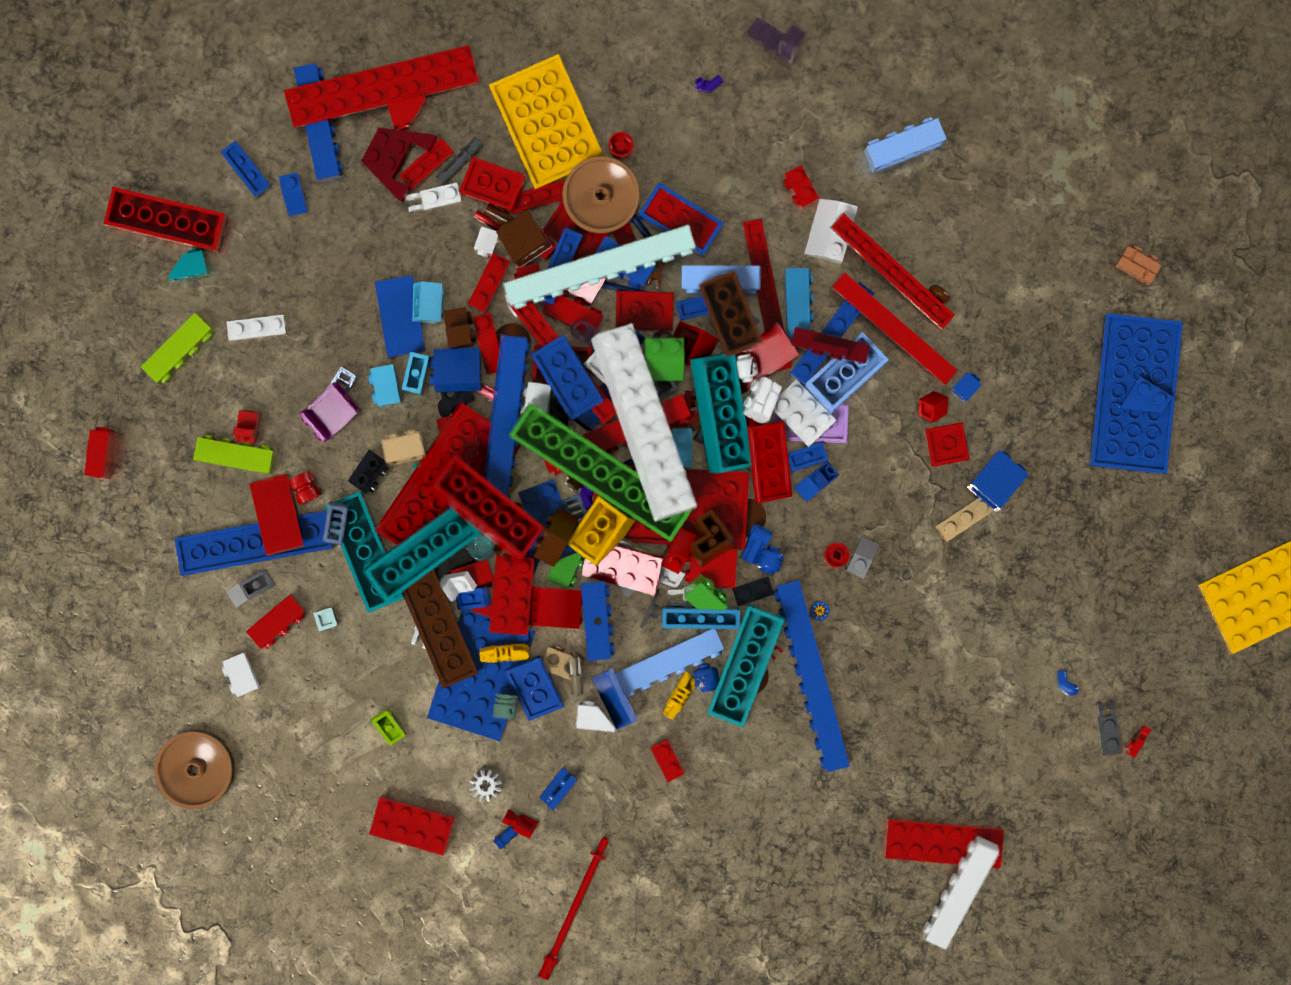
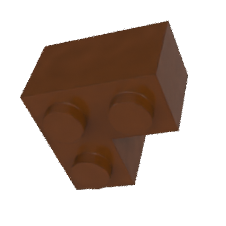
[443,307,476,349]
[534,508,579,567]
[690,509,734,567]

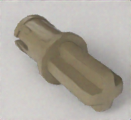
[569,656,584,695]

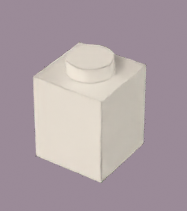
[474,226,499,258]

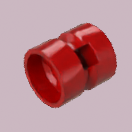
[609,132,633,160]
[288,470,322,505]
[823,543,850,568]

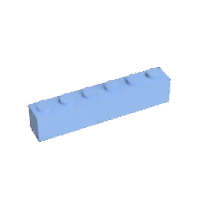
[615,629,724,698]

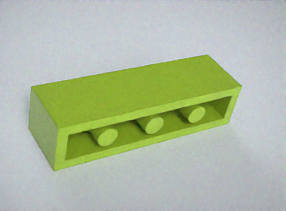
[141,313,214,384]
[193,435,275,474]

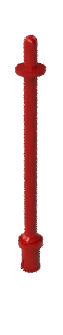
[538,837,608,981]

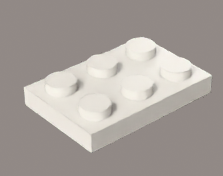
[773,379,836,448]

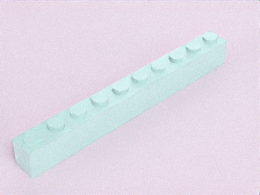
[503,225,696,309]

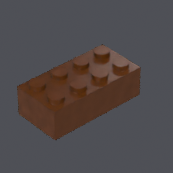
[698,270,763,357]

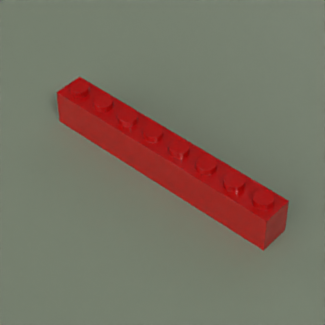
[543,394,693,476]

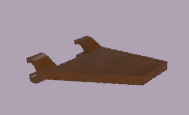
[648,261,669,290]

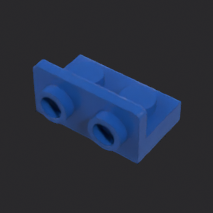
[540,768,578,811]

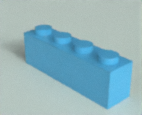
[785,268,814,340]
[662,606,740,629]

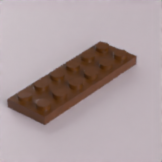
[402,569,478,689]

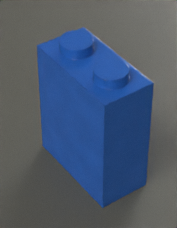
[430,348,481,392]
[967,450,1029,512]

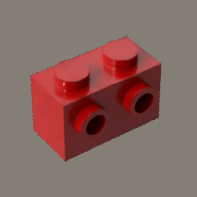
[782,165,819,210]

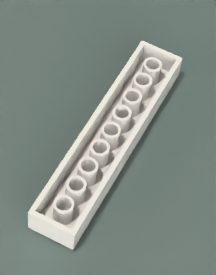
[591,324,696,522]

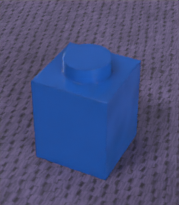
[951,372,982,403]

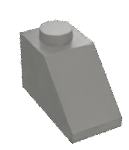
[845,536,879,579]
[227,570,275,608]

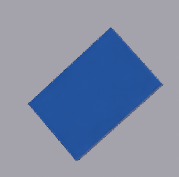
[505,655,564,721]
[591,669,638,730]

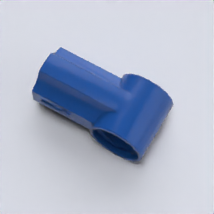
[740,524,773,565]

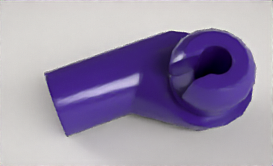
[695,75,724,92]
[580,485,594,510]

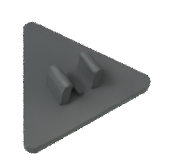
[640,589,662,628]

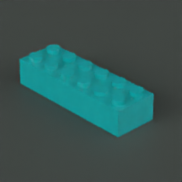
[690,353,751,473]
[325,491,404,613]
[362,507,481,602]
[707,604,786,727]

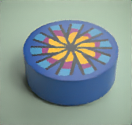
[810,601,829,621]

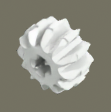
[469,769,502,802]

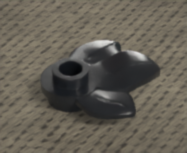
[438,391,474,418]

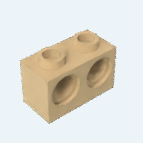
[543,645,585,680]

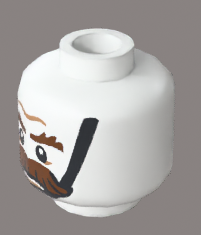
[735,354,759,383]

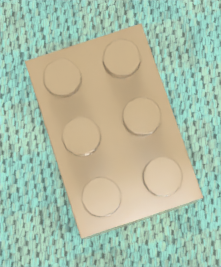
[381,430,427,466]

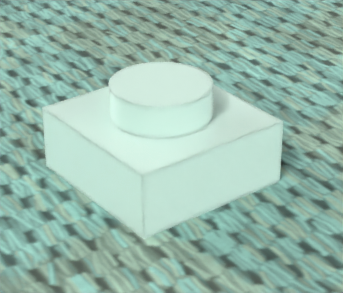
[313,607,338,631]

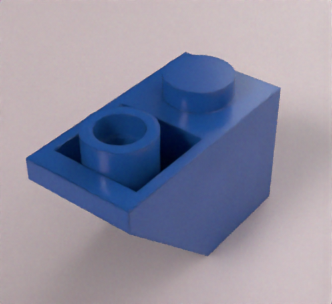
[795,461,839,502]

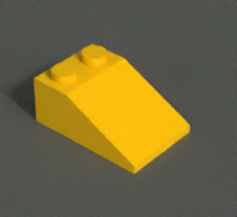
[567,496,635,566]

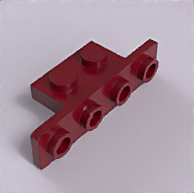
[791,327,870,364]

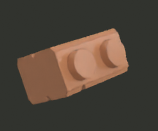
[1115,245,1162,285]

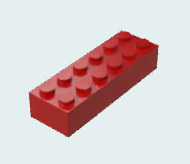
[103,187,228,253]
[426,456,544,560]
[883,818,1004,869]

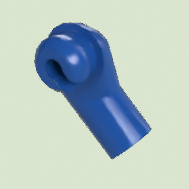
[1057,670,1079,696]

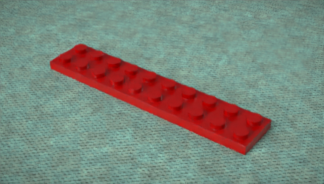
[284,45,479,129]

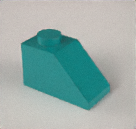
[168,248,209,282]

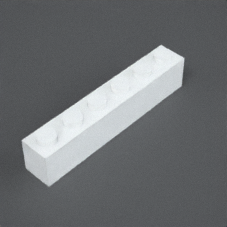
[923,836,999,949]

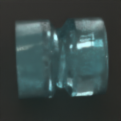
[468,535,494,561]

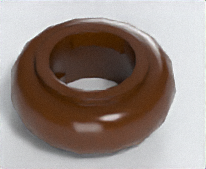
[929,285,950,303]

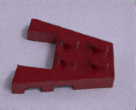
[361,128,438,203]

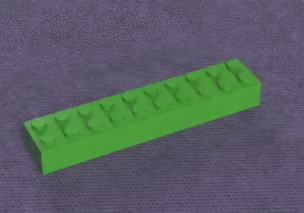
[508,403,692,542]

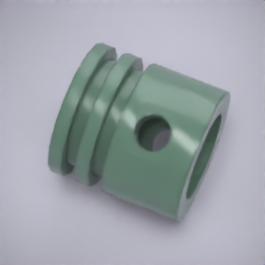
[493,693,518,719]

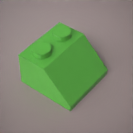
[644,338,684,382]

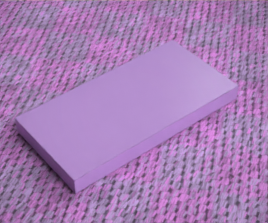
[771,405,849,443]

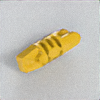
[480,644,529,663]
[662,671,696,720]

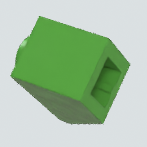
[547,553,585,589]
[684,574,728,610]

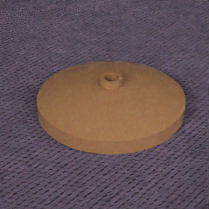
[563,156,639,234]
[154,731,232,809]

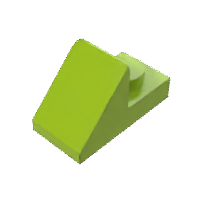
[370,709,406,746]

